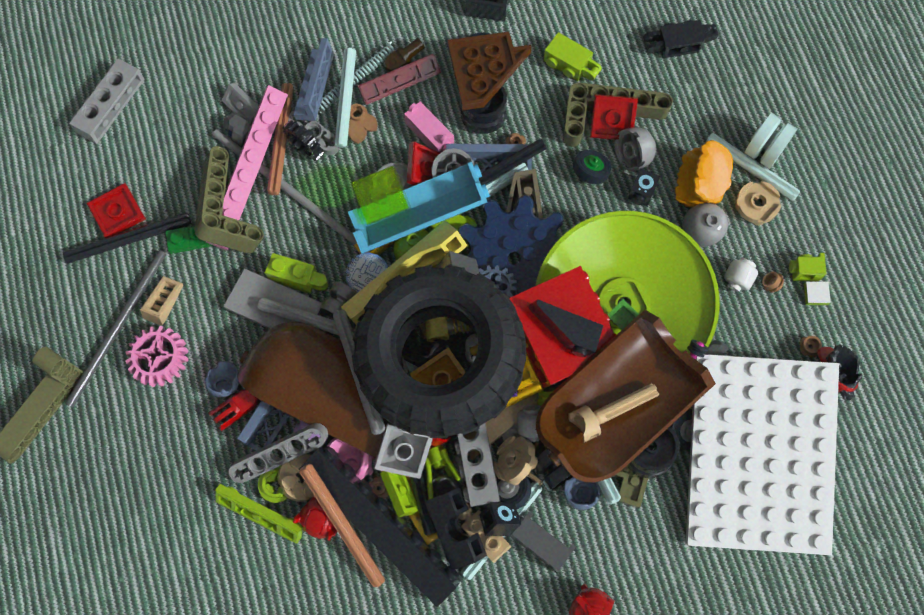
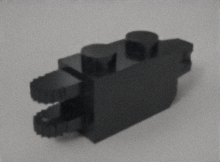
[643,20,718,59]

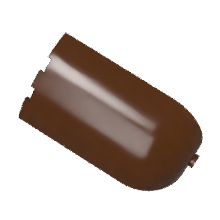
[536,310,716,482]
[237,322,389,458]

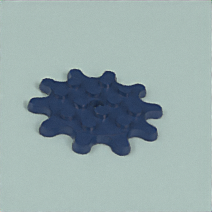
[458,195,564,294]

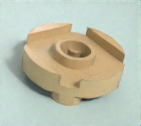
[735,181,781,226]
[494,436,538,485]
[278,454,314,502]

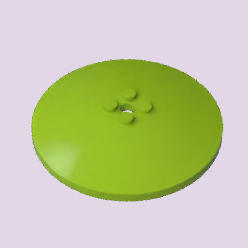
[536,211,720,353]

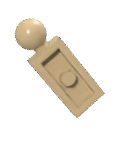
[458,503,511,564]

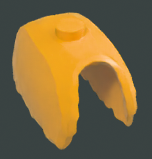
[675,140,733,208]

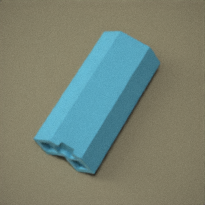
[348,161,490,254]

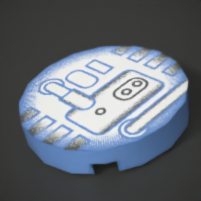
[345,252,388,292]

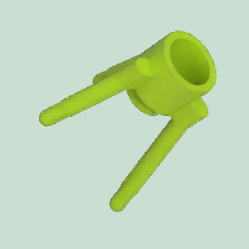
[425,446,461,499]

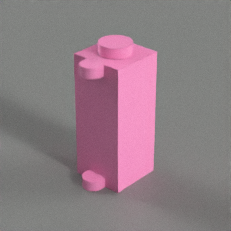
[404,101,454,153]

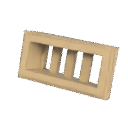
[140,276,183,326]

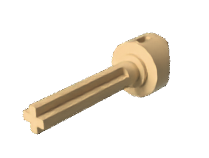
[568,383,659,443]

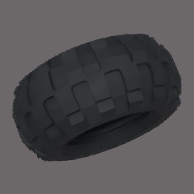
[352,265,526,438]

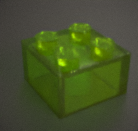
[351,166,411,225]

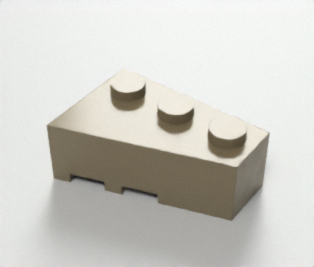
[506,169,543,219]

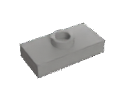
[222,83,259,125]

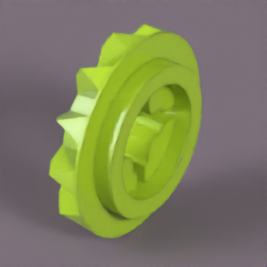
[258,465,288,503]

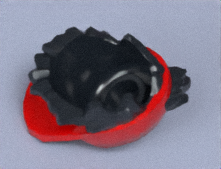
[817,344,863,401]

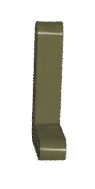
[563,83,673,147]
[194,146,264,253]
[0,346,83,464]

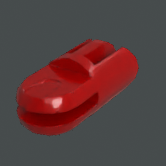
[208,389,259,431]

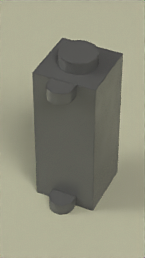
[511,511,576,573]

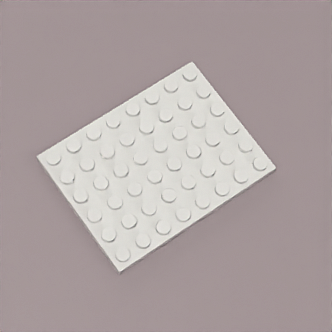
[686,354,839,555]

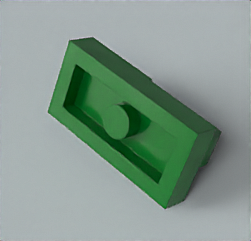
[166,226,214,254]

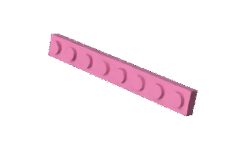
[206,85,288,250]

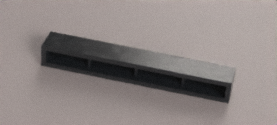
[299,444,461,607]

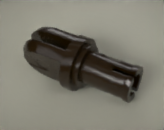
[384,37,425,72]

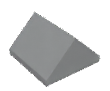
[374,422,433,479]

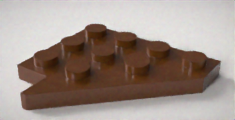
[447,32,532,110]

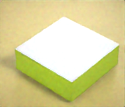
[804,282,831,305]

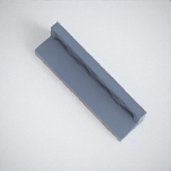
[293,38,334,121]
[446,144,532,173]
[237,401,291,451]

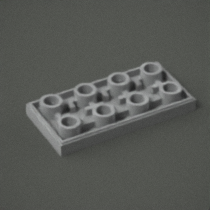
[223,268,322,329]

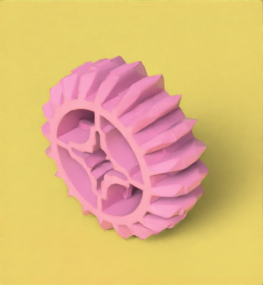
[125,326,188,387]

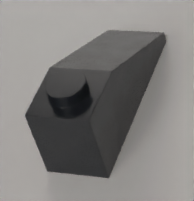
[529,299,604,357]

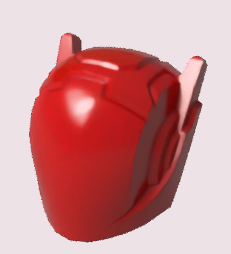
[293,496,337,541]
[569,584,615,615]

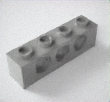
[69,58,145,144]
[455,423,500,507]

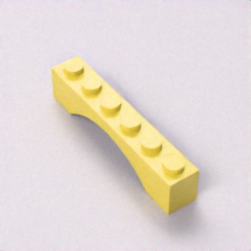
[341,220,468,324]

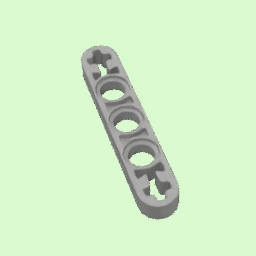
[229,423,328,483]

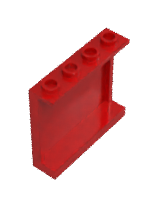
[509,266,617,388]

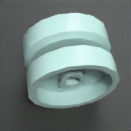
[744,113,798,169]

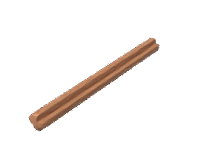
[267,83,294,196]
[299,464,385,587]

